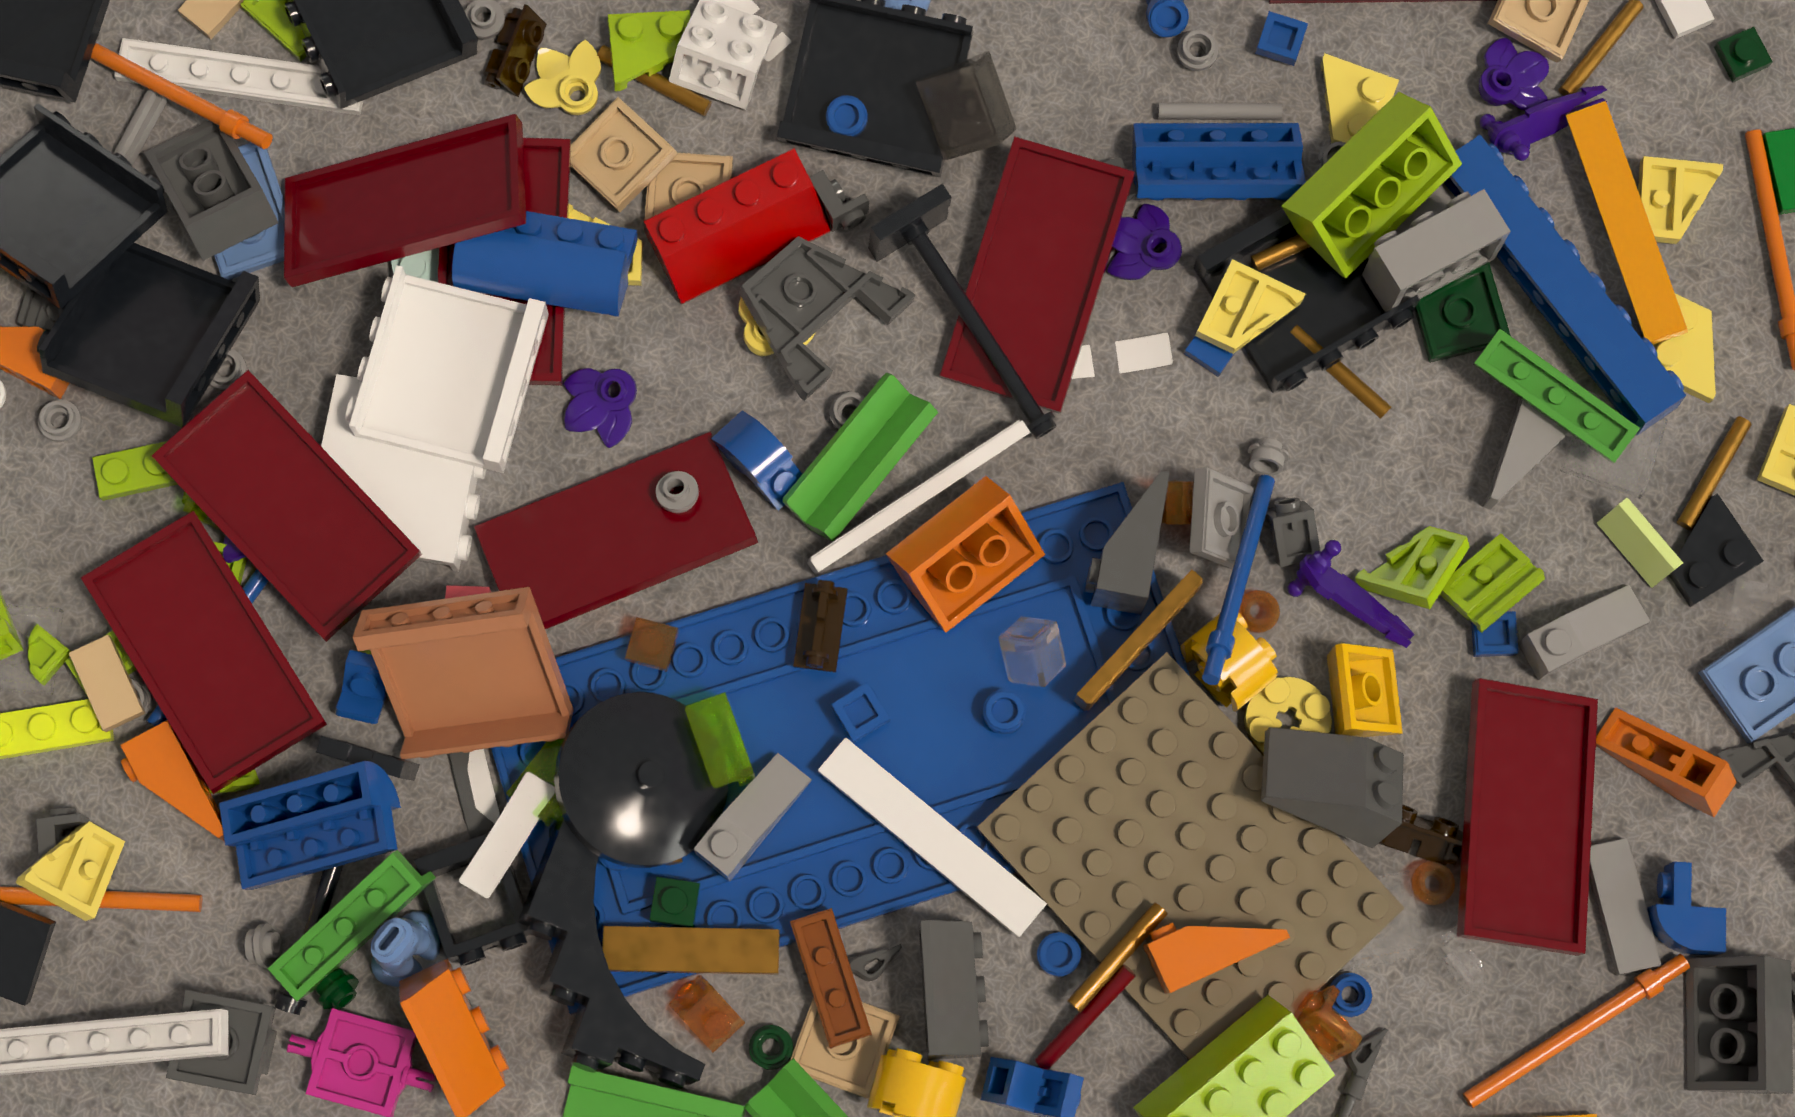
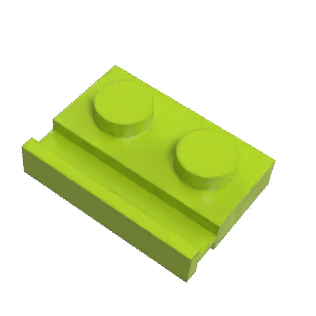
[1440,533,1545,633]

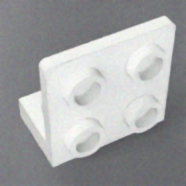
[669,0,777,110]

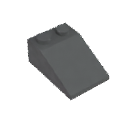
[144,121,278,261]
[1085,471,1170,615]
[1261,727,1404,848]

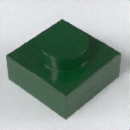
[1714,27,1773,83]
[650,877,701,928]

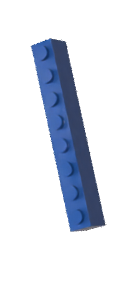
[1444,135,1686,435]

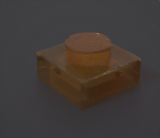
[625,617,679,672]

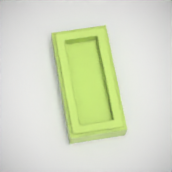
[1597,498,1683,588]

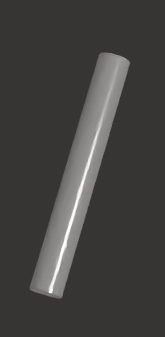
[1158,102,1283,120]

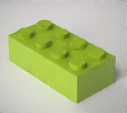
[1133,995,1335,1117]

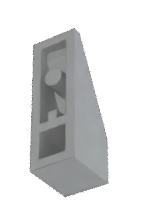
[1483,397,1572,510]
[1518,585,1650,680]
[694,753,812,882]

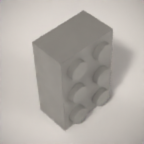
[1362,189,1511,313]

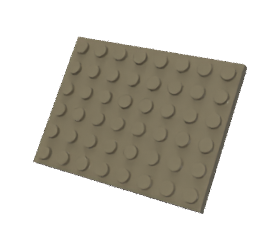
[976,652,1405,1060]

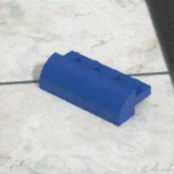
[1132,123,1306,200]
[452,211,638,317]
[219,761,401,890]

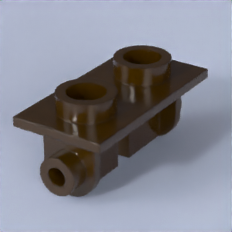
[483,4,547,97]
[793,580,848,673]
[1379,804,1463,866]

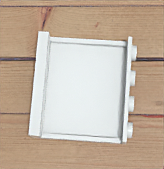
[346,265,549,473]
[321,374,487,572]

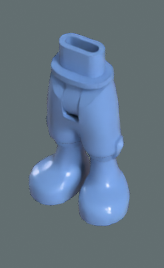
[370,911,441,987]

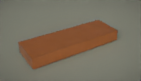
[790,908,872,1049]

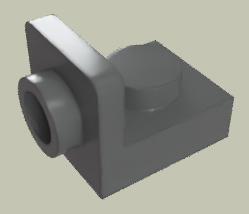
[809,170,869,232]
[1265,497,1320,567]
[36,808,89,859]

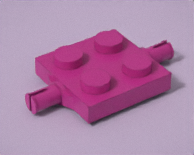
[287,1008,436,1117]

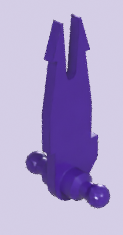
[1479,85,1607,161]
[1287,540,1415,648]

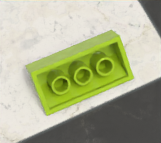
[1282,92,1462,278]

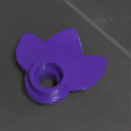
[1479,38,1549,111]
[1107,204,1182,280]
[564,368,637,448]

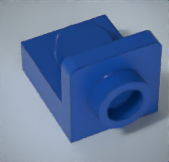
[336,650,387,724]

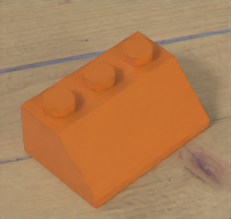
[886,476,1045,633]
[399,958,509,1117]

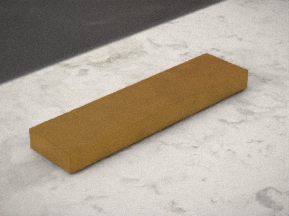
[1074,569,1203,711]
[603,926,780,975]

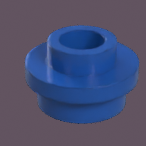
[1328,973,1372,1017]

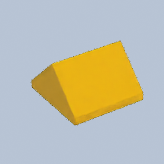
[1327,643,1403,737]

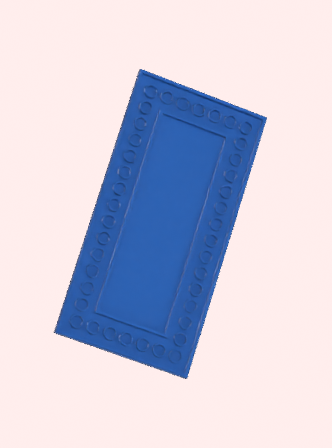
[491,482,1190,1015]

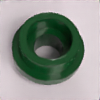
[316,969,359,1010]
[749,1025,793,1070]

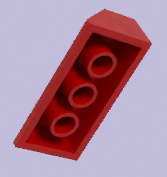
[644,148,830,305]

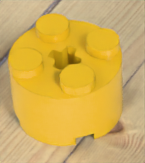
[1180,613,1278,712]
[867,1048,966,1117]

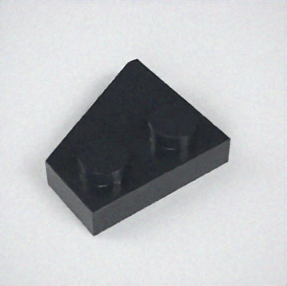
[1669,493,1764,607]

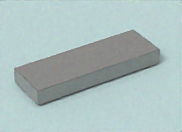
[1589,838,1661,976]

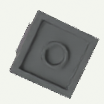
[166,990,277,1095]

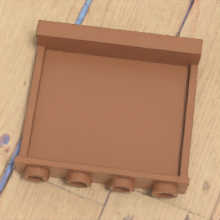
[352,587,574,760]

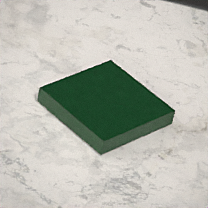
[1414,262,1511,363]

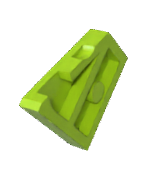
[607,10,691,91]
[1355,526,1470,609]

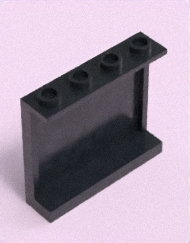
[0,0,110,103]
[284,0,478,109]
[777,0,973,178]
[0,104,168,309]
[1194,208,1420,393]
[37,243,260,428]

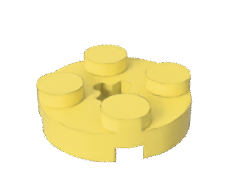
[1244,677,1332,756]

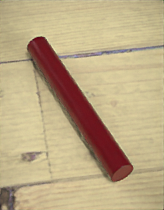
[1034,964,1136,1070]

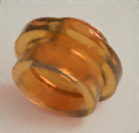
[1239,590,1280,633]
[1411,861,1455,905]

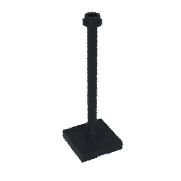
[868,183,1057,440]
[274,736,420,1015]

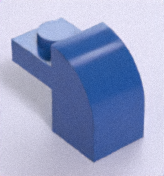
[711,411,802,511]
[1647,861,1726,956]
[980,1057,1084,1117]

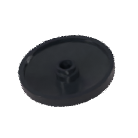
[554,692,728,868]

